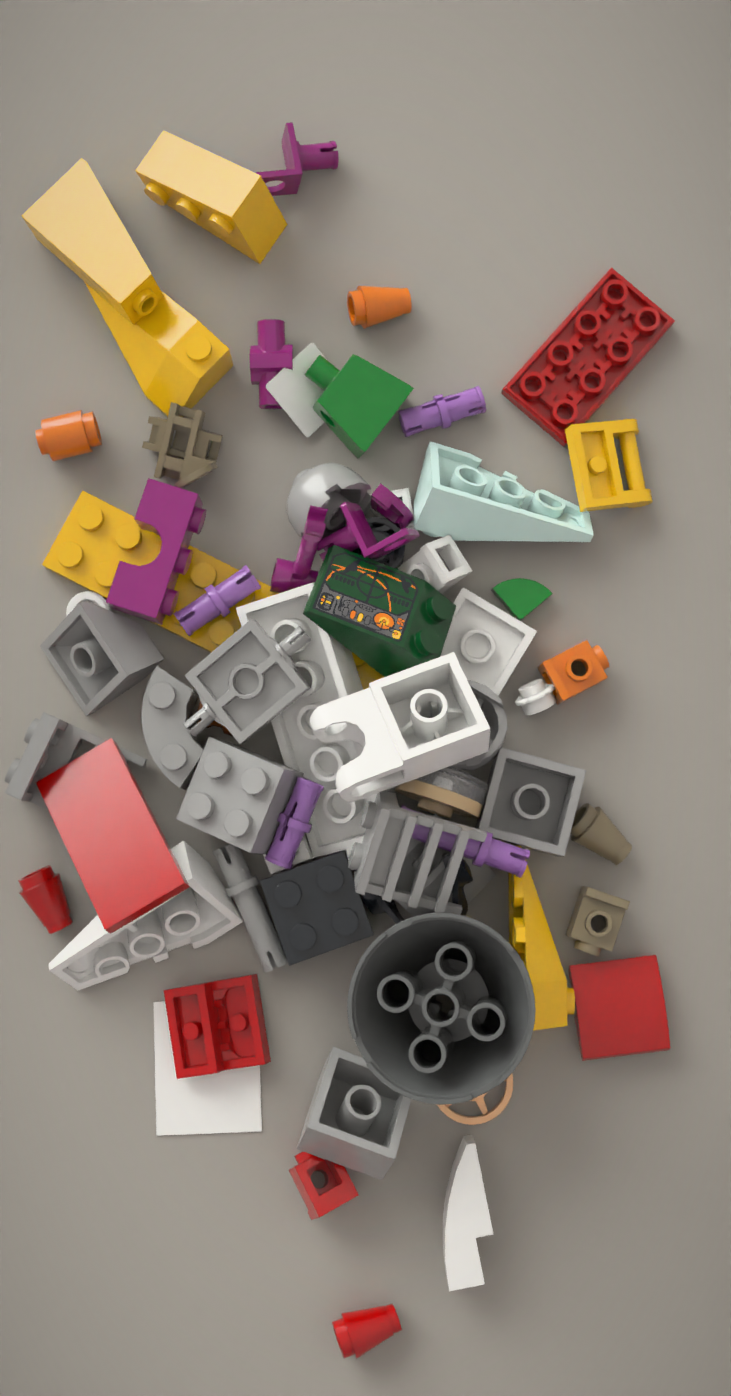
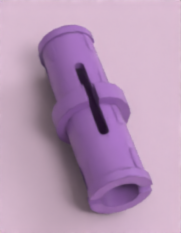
[398,386,486,437]
[173,565,261,637]
[265,776,324,869]

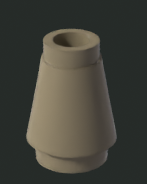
[570,803,632,865]

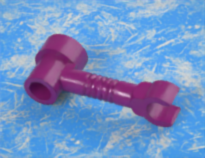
[270,505,328,593]

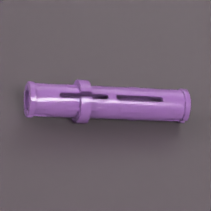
[401,805,530,878]

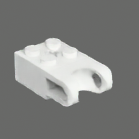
[309,652,490,802]

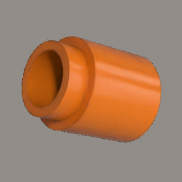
[35,410,102,461]

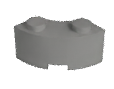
[141,666,204,790]

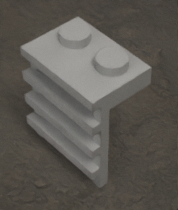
[5,712,148,810]
[348,790,487,915]

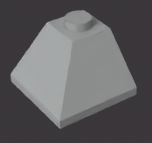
[40,600,164,716]

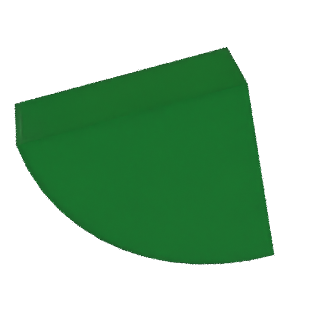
[491,578,553,621]

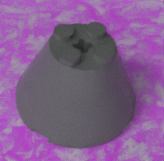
[347,913,536,1105]

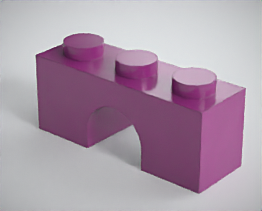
[106,478,206,625]

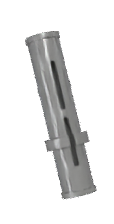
[212,844,288,973]

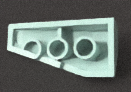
[413,441,594,542]

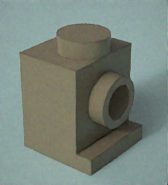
[565,886,630,956]

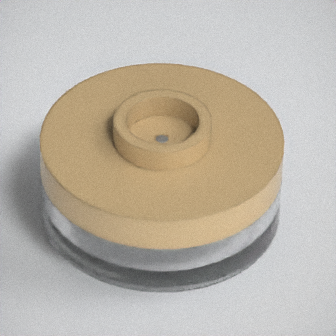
[395,766,489,819]

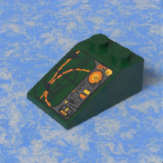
[303,545,456,677]

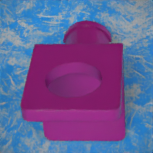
[256,122,339,196]
[317,502,420,561]

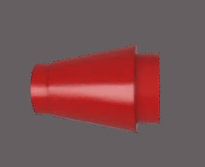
[18,865,73,934]
[332,1303,402,1359]

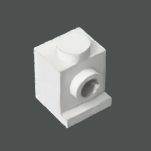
[398,535,472,594]

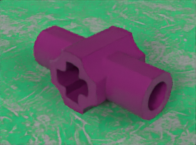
[249,319,294,409]

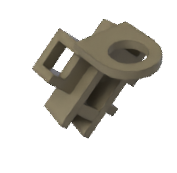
[142,402,223,489]

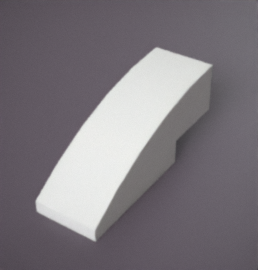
[443,1135,493,1292]

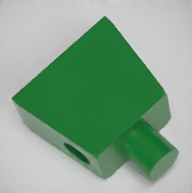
[305,354,414,459]

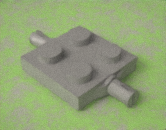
[183,618,311,744]

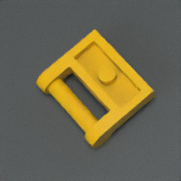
[565,419,653,512]

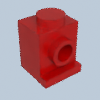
[289,1152,359,1220]

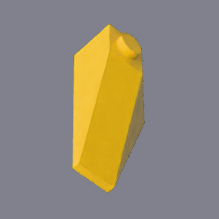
[85,283,234,417]
[508,846,575,1031]

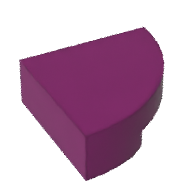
[371,483,414,530]

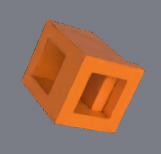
[537,640,610,705]

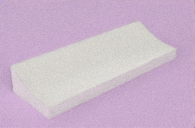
[236,582,399,858]

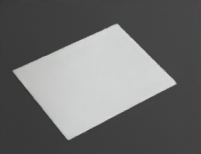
[153,1001,262,1136]

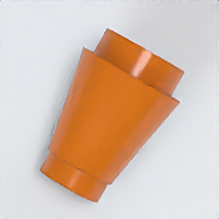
[347,286,412,329]

